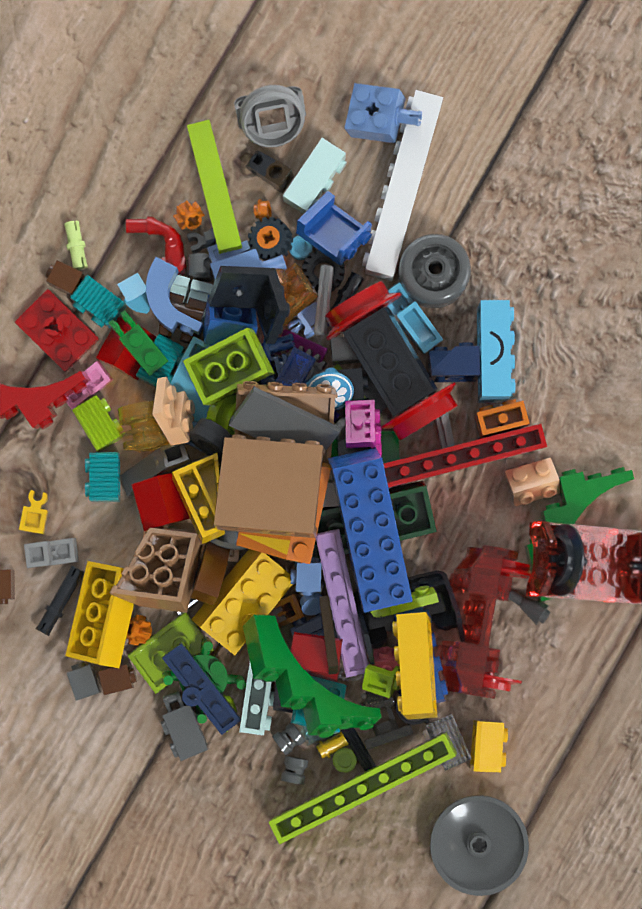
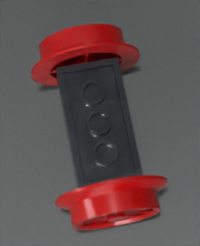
[324,281,458,441]

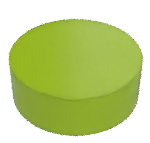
[333,748,357,773]

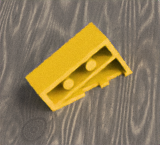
[172,453,225,544]

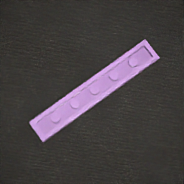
[316,529,368,678]

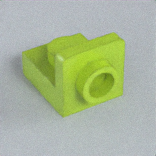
[362,664,400,698]

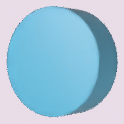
[289,236,313,260]

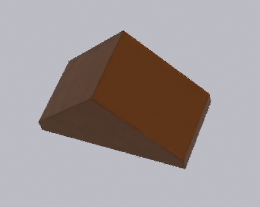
[268,594,304,628]

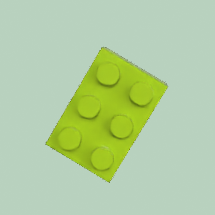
[183,328,274,406]

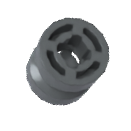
[272,723,306,756]
[281,756,309,785]

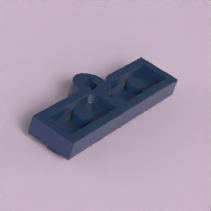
[162,642,241,735]

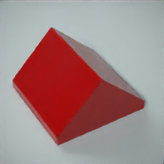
[96,317,157,381]
[131,473,190,531]
[291,632,343,683]

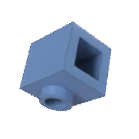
[290,558,321,596]

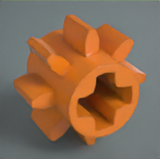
[173,200,205,231]
[126,614,152,646]

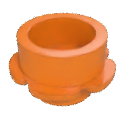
[254,199,272,221]

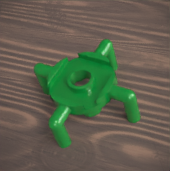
[162,637,246,724]

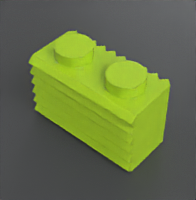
[72,395,124,452]

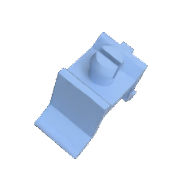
[287,285,330,339]

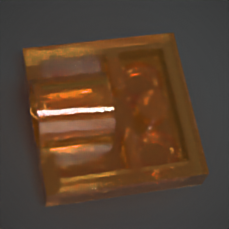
[276,263,318,327]

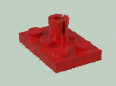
[15,289,99,373]

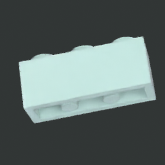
[283,138,347,214]

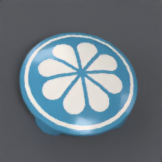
[306,368,354,411]

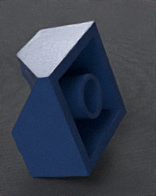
[428,342,480,383]

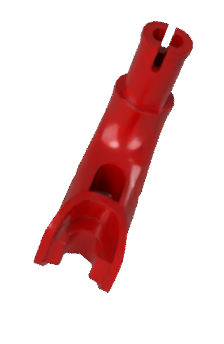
[126,216,186,276]

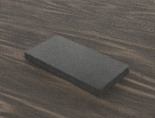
[229,386,340,451]

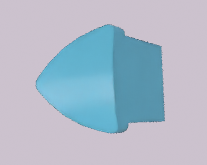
[117,273,150,314]

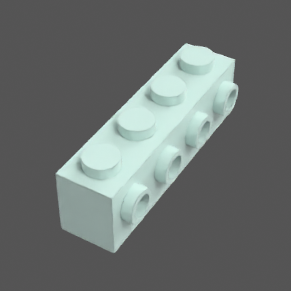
[239,663,276,736]

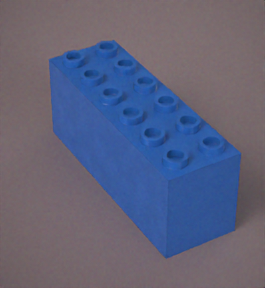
[328,448,413,613]

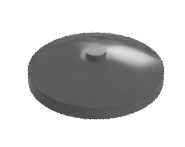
[430,795,529,896]

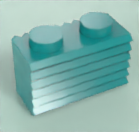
[70,275,127,329]
[136,334,185,388]
[85,452,120,502]

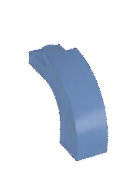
[146,257,204,336]

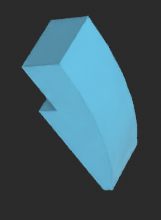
[387,282,443,354]

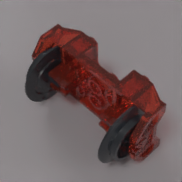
[526,521,642,605]

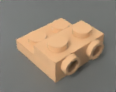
[152,377,195,446]

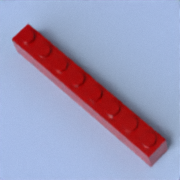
[383,424,547,488]

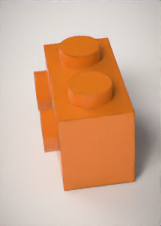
[474,399,530,439]

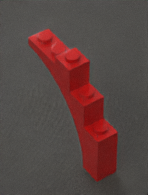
[0,371,91,430]

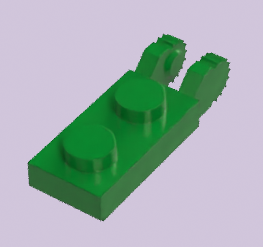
[109,310,168,377]

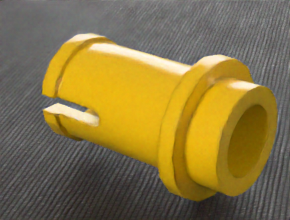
[316,731,348,759]

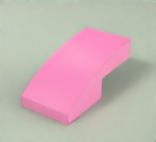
[66,361,113,409]

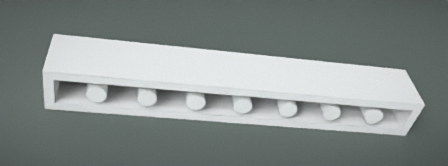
[362,90,443,281]

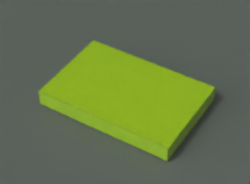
[127,612,214,694]

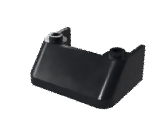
[353,570,466,665]

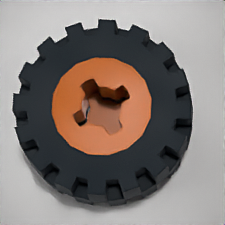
[248,217,293,261]

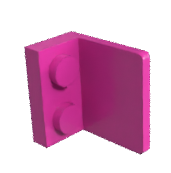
[345,400,382,457]

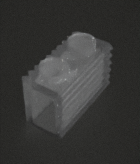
[422,713,472,771]

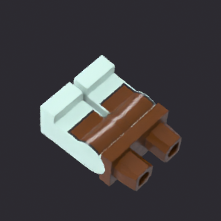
[158,275,213,344]

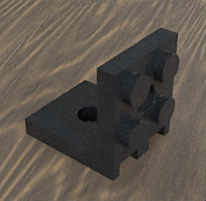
[208,266,290,344]

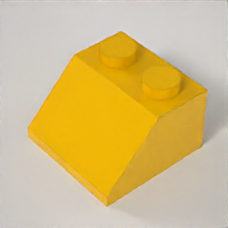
[470,720,508,772]

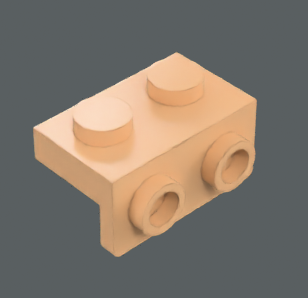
[505,457,560,506]

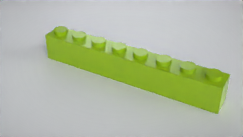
[268,731,457,845]

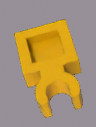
[19,490,48,534]

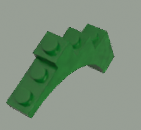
[524,467,634,602]
[243,614,382,738]

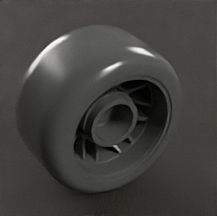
[398,234,471,308]

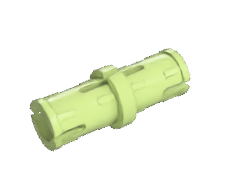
[64,221,88,270]

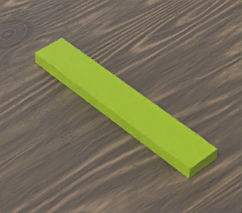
[187,119,242,254]

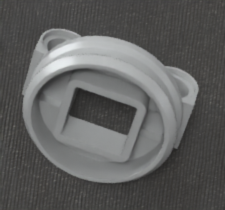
[234,85,306,147]

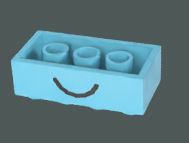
[477,300,515,403]

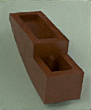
[190,541,230,606]

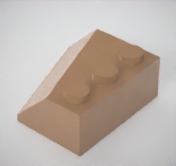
[110,528,203,613]

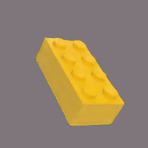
[191,549,293,655]
[65,561,134,668]
[393,612,438,720]

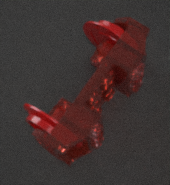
[437,545,539,699]

